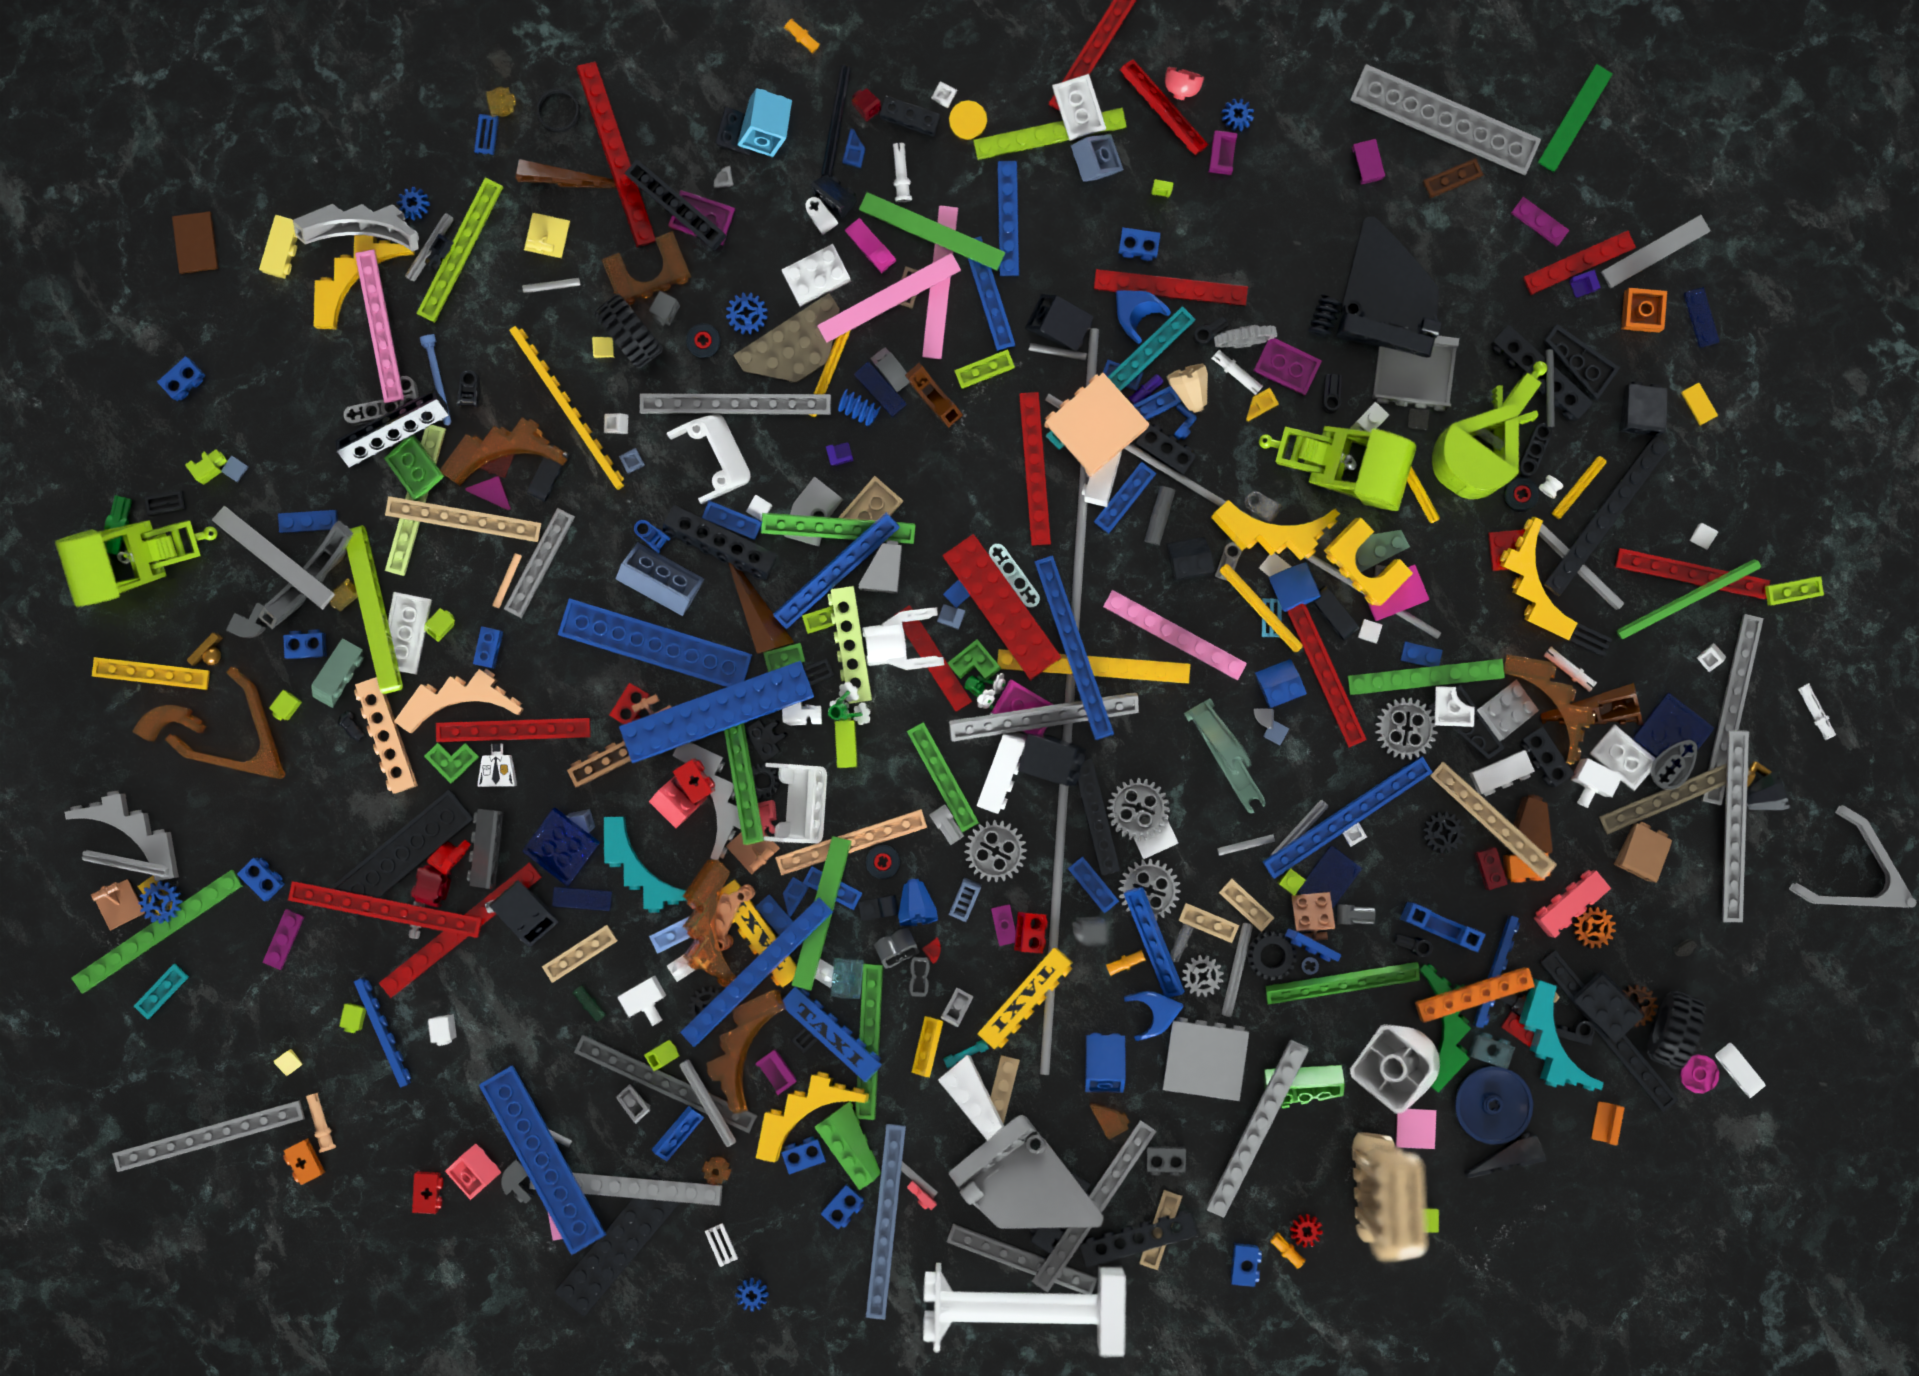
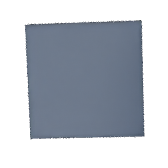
[619,448,645,474]
[221,455,249,482]
[1263,720,1289,746]

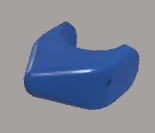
[1116,290,1171,344]
[1124,991,1183,1041]

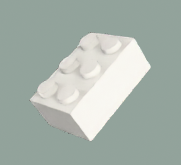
[782,244,851,307]

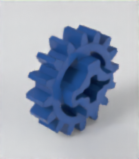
[726,293,768,335]
[139,881,183,923]

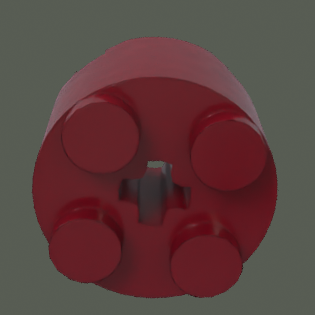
[411,865,451,908]

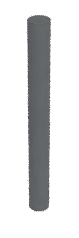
[1546,350,1555,427]

